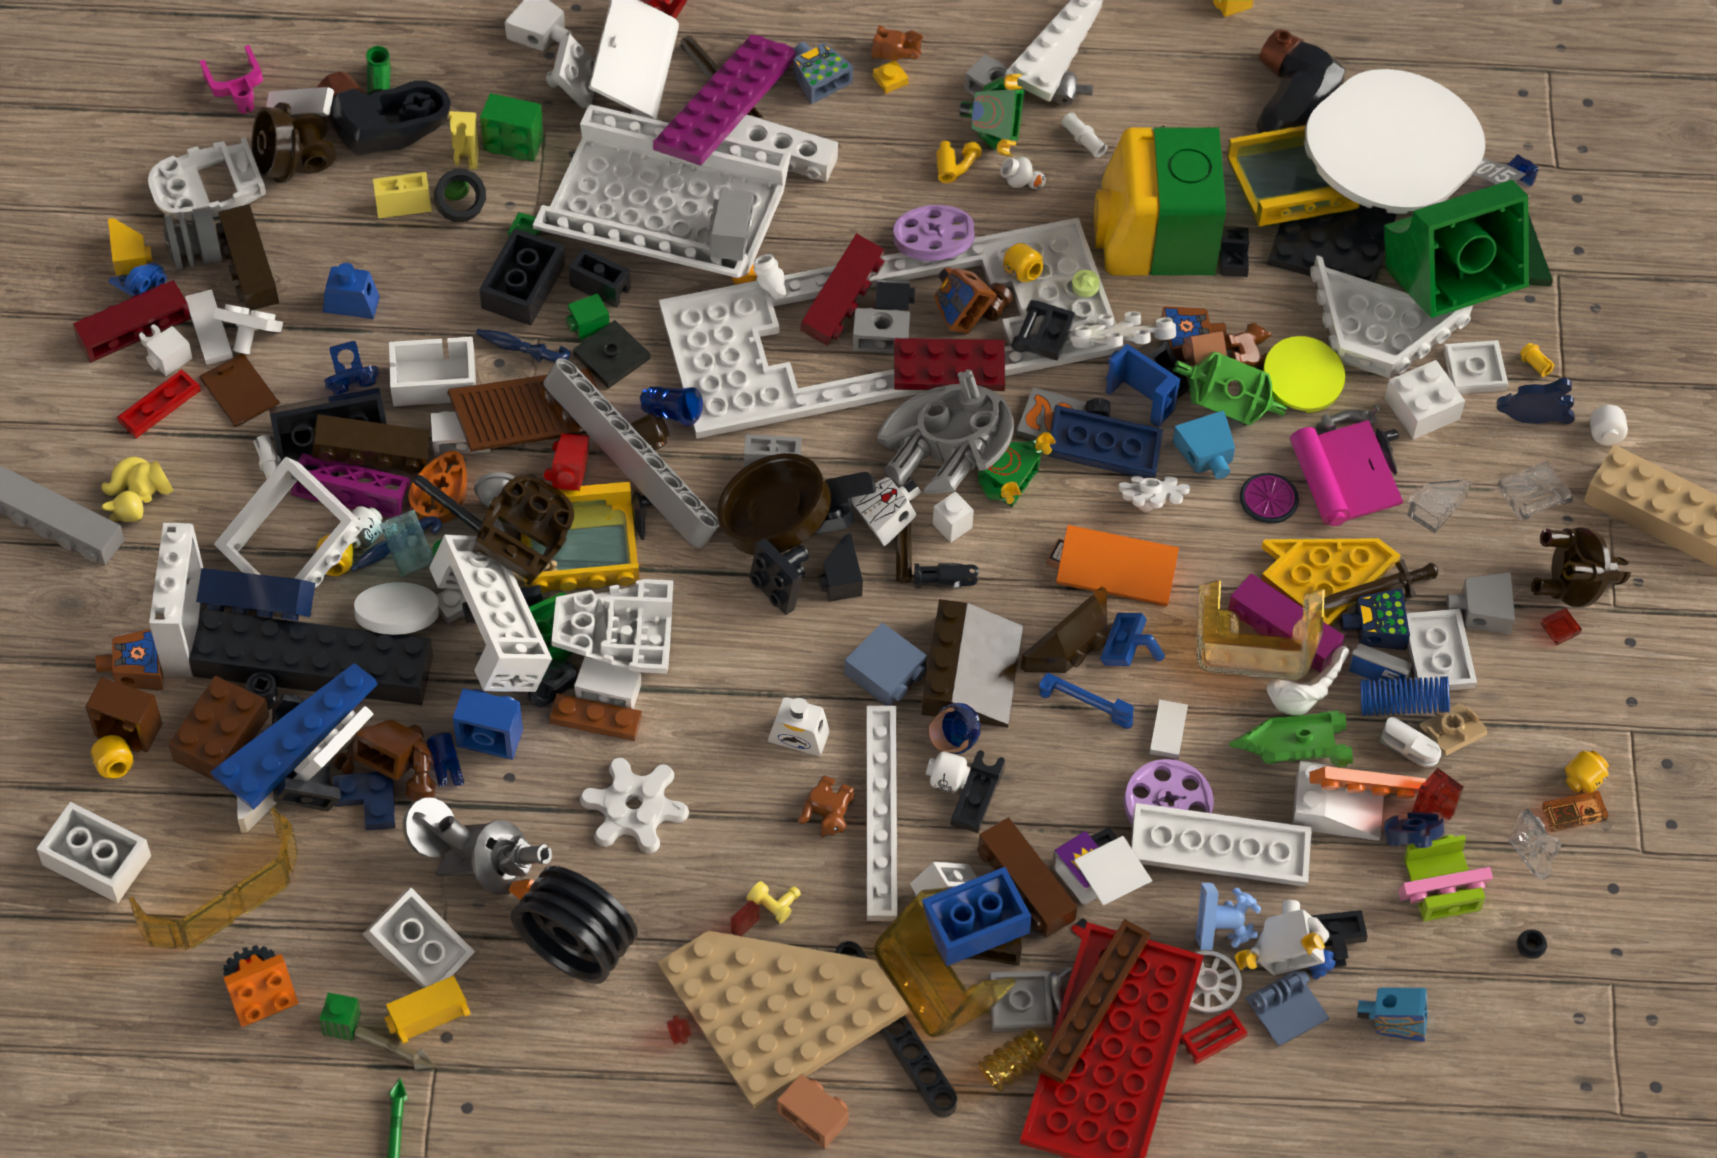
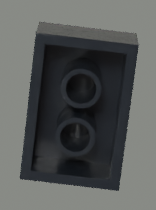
[479,228,565,326]

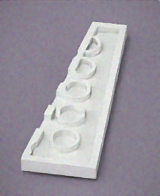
[1005,0,1103,101]

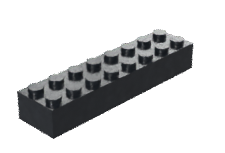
[189,610,433,705]

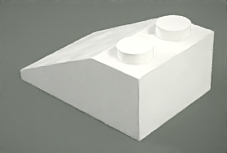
[1292,761,1384,841]
[362,888,475,988]

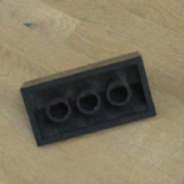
[269,387,387,462]

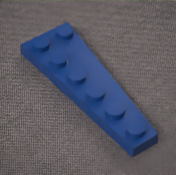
[210,663,378,810]

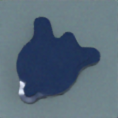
[1496,378,1575,424]

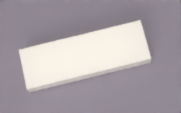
[266,87,334,117]
[185,289,233,366]

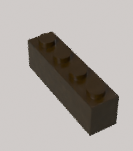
[216,204,279,311]
[311,414,430,473]

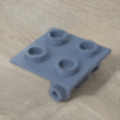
[1245,970,1330,1047]

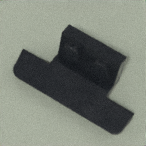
[813,472,876,535]

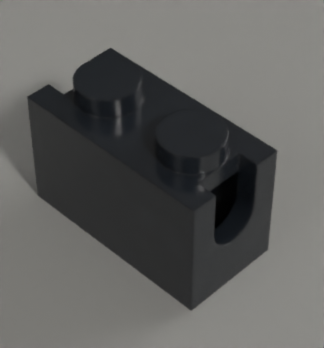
[569,248,631,308]

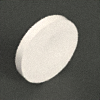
[354,582,439,635]

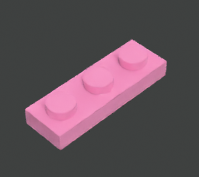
[1398,867,1493,904]

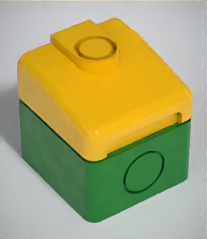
[1093,127,1226,276]

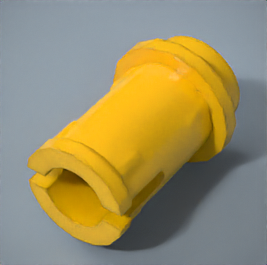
[1520,343,1555,377]

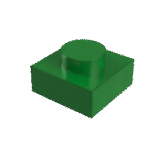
[508,212,541,238]

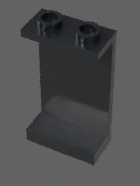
[272,695,340,812]

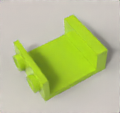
[1403,835,1486,922]

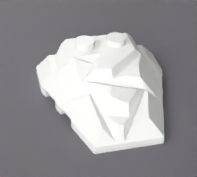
[552,579,673,674]

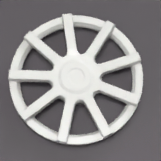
[1189,951,1242,1015]

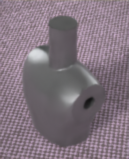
[1051,71,1093,106]

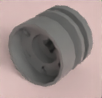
[163,206,222,271]

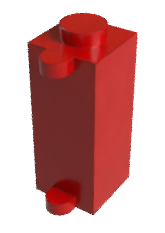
[543,433,589,491]

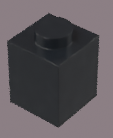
[876,279,915,311]

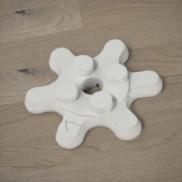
[580,758,689,854]

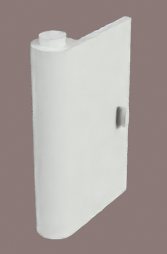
[588,0,679,120]

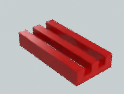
[1180,1008,1248,1064]

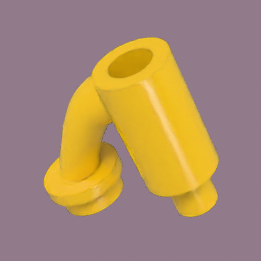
[936,141,982,183]

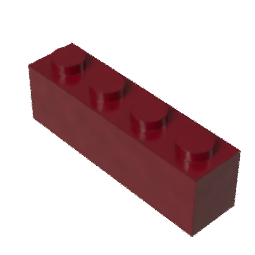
[800,233,886,346]
[73,280,191,363]

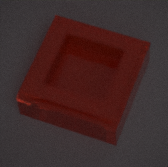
[1541,608,1582,646]
[731,900,759,936]

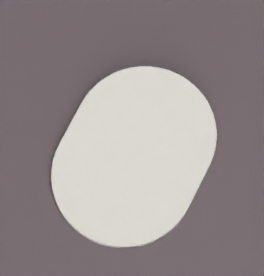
[1304,69,1485,214]

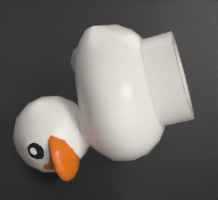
[1000,156,1046,190]

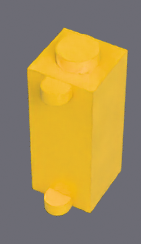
[384,975,471,1044]

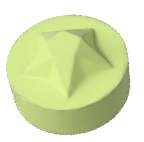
[1072,270,1100,297]

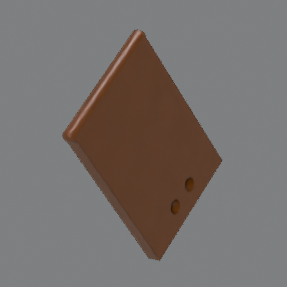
[200,353,280,427]

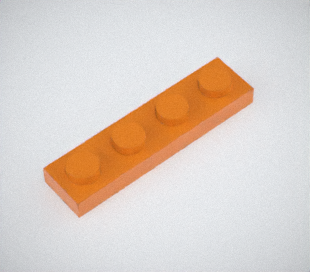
[1309,766,1426,799]

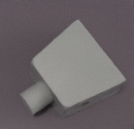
[1446,573,1515,634]

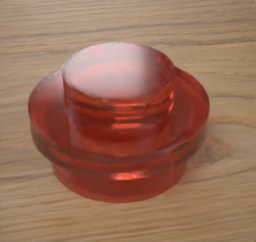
[667,1014,692,1045]

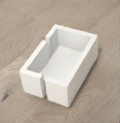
[389,337,476,406]

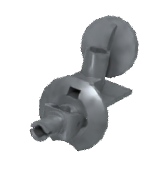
[402,798,552,895]

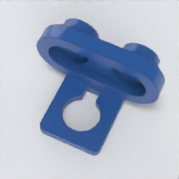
[108,263,167,297]

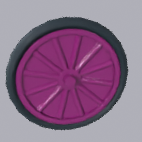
[1240,473,1299,524]

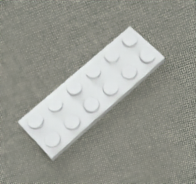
[1131,803,1312,887]

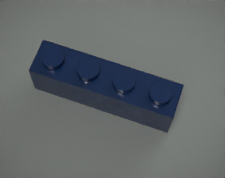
[196,568,315,621]

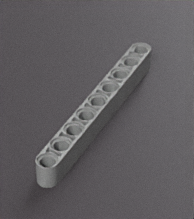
[543,358,720,548]

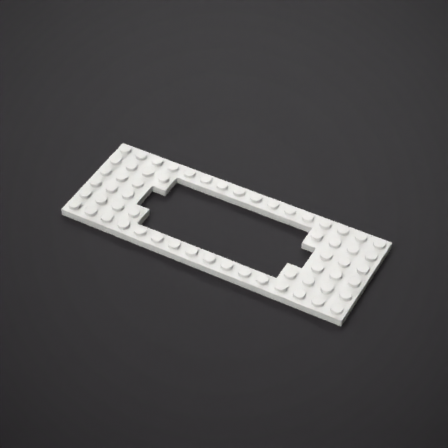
[659,218,1124,439]

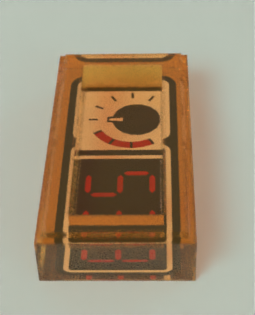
[1542,790,1609,832]

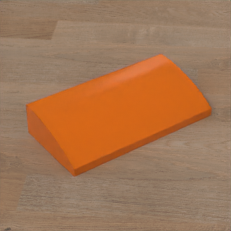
[1056,525,1179,606]

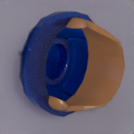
[928,703,981,754]

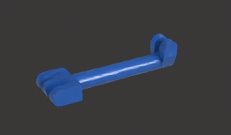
[1039,673,1134,729]

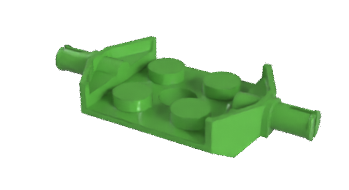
[1173,351,1287,426]

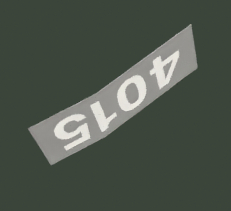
[1472,158,1526,184]

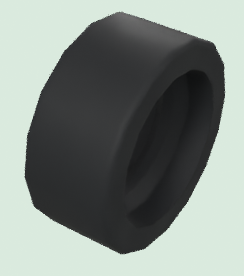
[434,169,486,222]

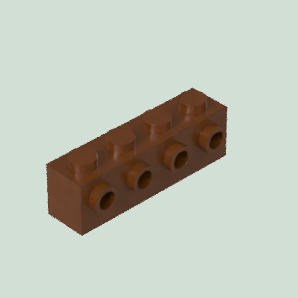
[977,817,1077,938]

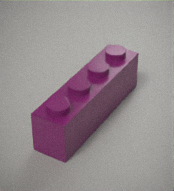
[1228,573,1344,673]

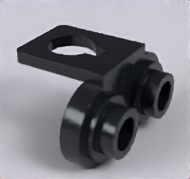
[527,660,577,707]

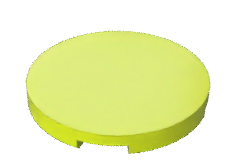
[1263,336,1345,413]

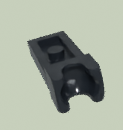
[951,750,1006,833]

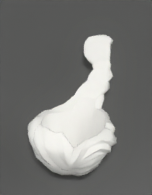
[1267,646,1349,716]

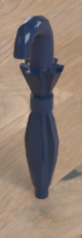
[476,329,571,363]
[350,516,442,572]

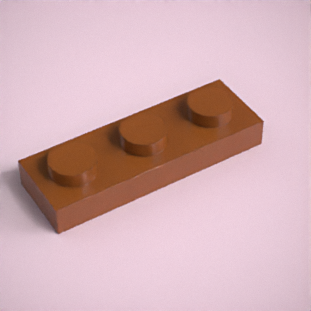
[549,693,642,741]

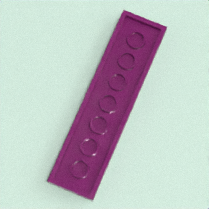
[653,34,796,166]

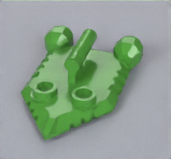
[1229,710,1353,768]

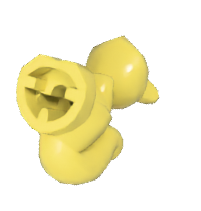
[101,457,174,523]

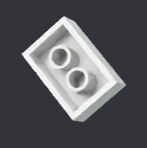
[37,802,151,903]

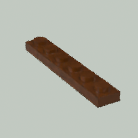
[1036,919,1151,1085]

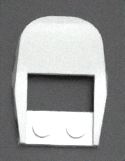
[148,137,266,221]

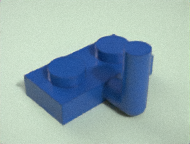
[1100,613,1165,666]

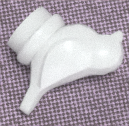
[753,254,786,300]

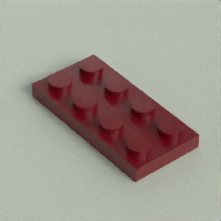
[894,338,1005,391]

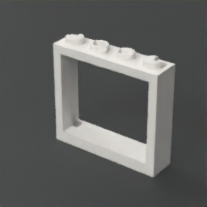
[214,457,365,588]
[149,523,203,677]

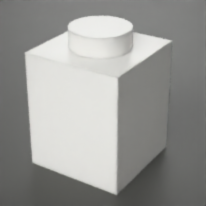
[933,491,974,543]

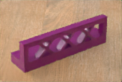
[291,453,410,520]

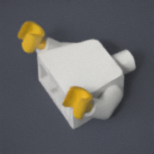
[1234,900,1329,976]

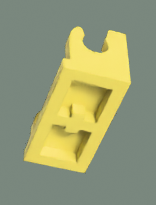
[449,111,480,169]
[373,172,432,219]

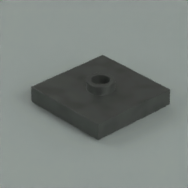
[573,320,651,389]

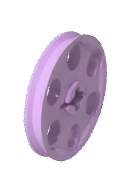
[893,205,975,261]
[1124,759,1214,825]

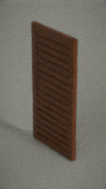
[447,368,598,452]

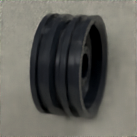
[510,866,638,984]

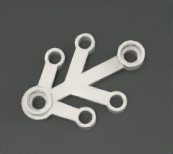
[1069,311,1176,348]

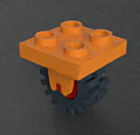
[223,945,299,1028]

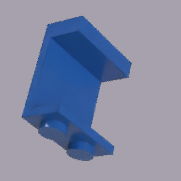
[1106,344,1180,428]

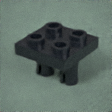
[749,538,809,615]

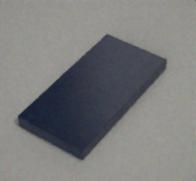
[1045,405,1163,478]

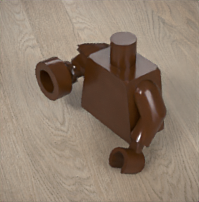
[334,720,436,801]

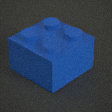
[453,688,523,760]

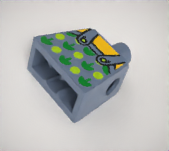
[793,42,853,105]

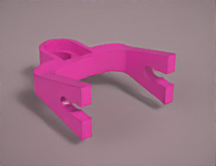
[199,45,263,114]

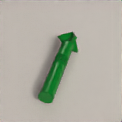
[387,1077,408,1158]

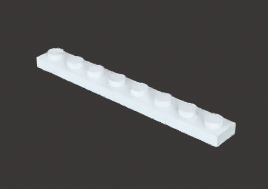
[867,706,897,921]

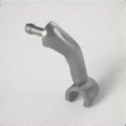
[1316,404,1380,434]

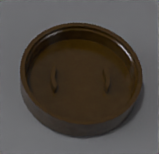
[717,453,831,555]

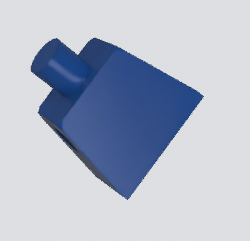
[323,263,380,319]

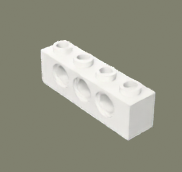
[728,115,838,182]

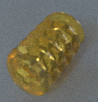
[978,1028,1046,1092]

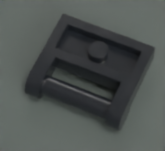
[1011,300,1076,361]

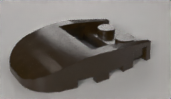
[472,475,574,585]

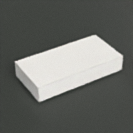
[1149,700,1188,759]

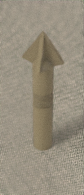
[354,1025,436,1070]

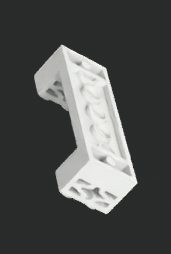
[429,535,552,692]

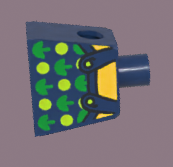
[1340,588,1410,650]

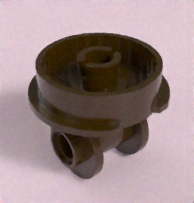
[252,102,336,183]

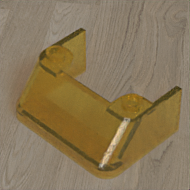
[1196,580,1325,680]
[874,887,1016,1037]

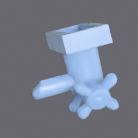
[1195,882,1261,950]

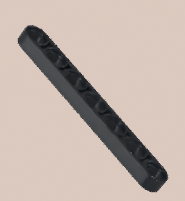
[835,941,957,1117]

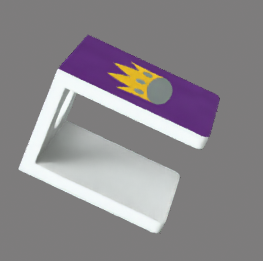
[1052,831,1099,906]

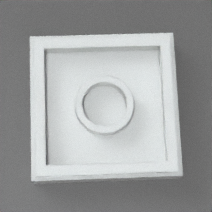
[1443,340,1508,394]

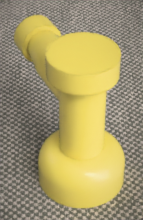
[746,881,801,924]

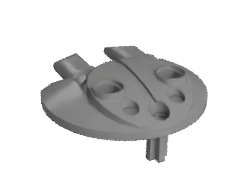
[877,369,1014,494]

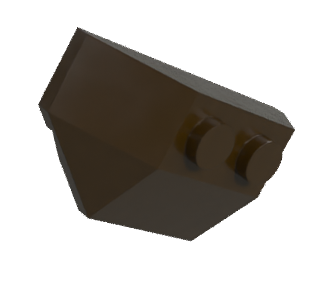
[1021,586,1107,673]

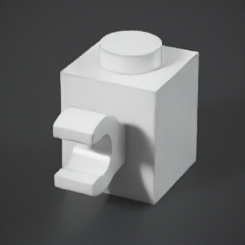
[139,325,193,376]

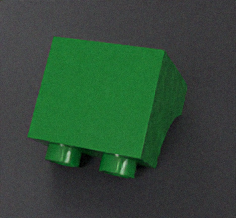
[1384,180,1529,318]

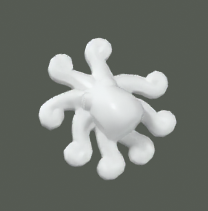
[1119,476,1190,513]

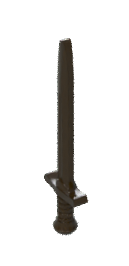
[1311,559,1438,610]

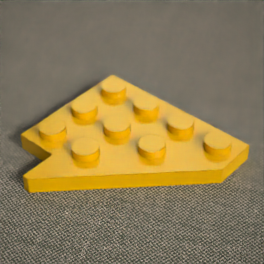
[1261,538,1400,626]

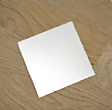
[1074,836,1152,906]

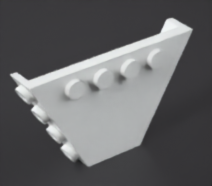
[1310,255,1473,379]

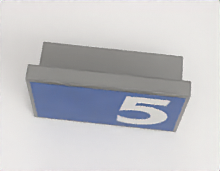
[1348,643,1413,690]

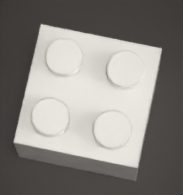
[1384,360,1465,439]

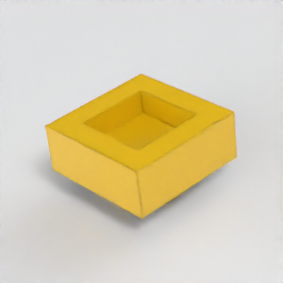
[873,61,909,94]

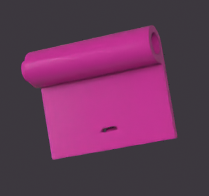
[1290,420,1403,526]

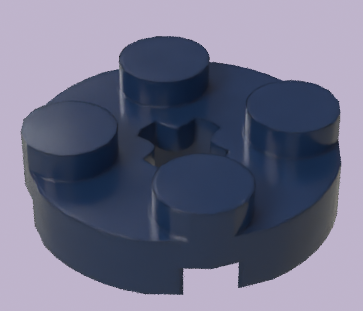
[1384,812,1445,848]

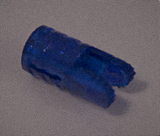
[426,733,464,787]

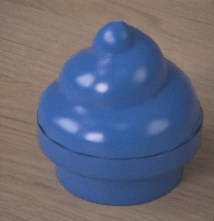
[1307,949,1336,980]

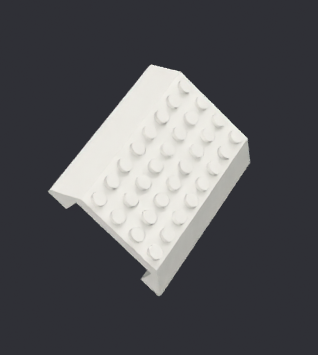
[532,104,791,278]

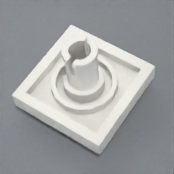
[546,34,595,109]
[213,304,283,354]

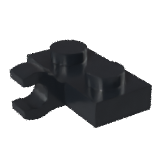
[1310,910,1368,967]

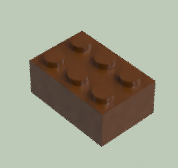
[168,676,269,782]

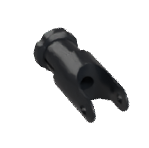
[914,563,979,589]

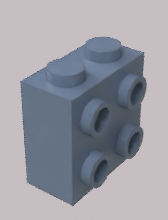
[844,622,927,706]

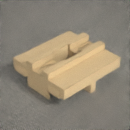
[1419,703,1487,756]

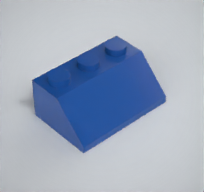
[922,867,1031,966]

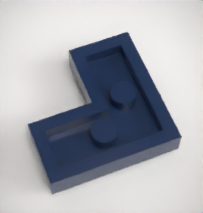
[333,772,396,831]

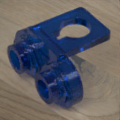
[324,341,380,395]

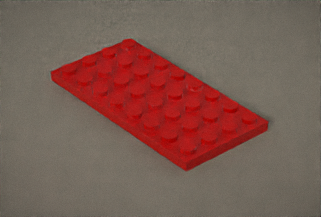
[1020,922,1204,1158]

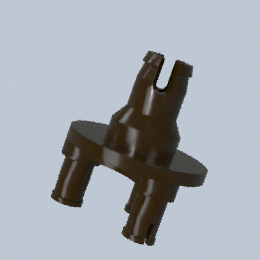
[1531,527,1631,608]

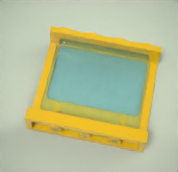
[1226,125,1360,227]
[521,482,640,593]

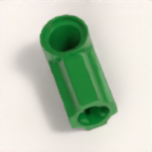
[366,46,391,95]

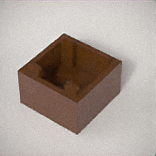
[85,677,163,753]

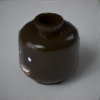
[630,413,670,451]

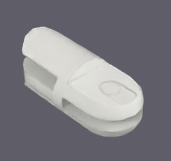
[1379,717,1441,768]

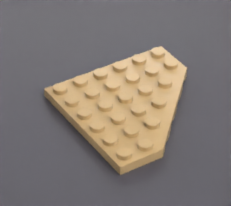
[657,931,909,1109]

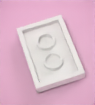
[1406,609,1477,692]
[293,706,373,782]

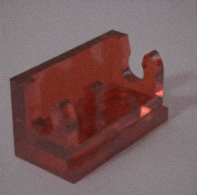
[1412,768,1464,820]

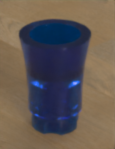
[640,386,703,426]

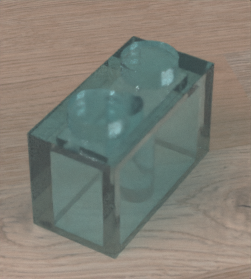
[379,510,434,577]

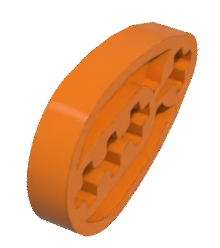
[408,451,467,524]

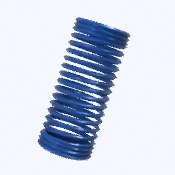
[1360,676,1450,717]

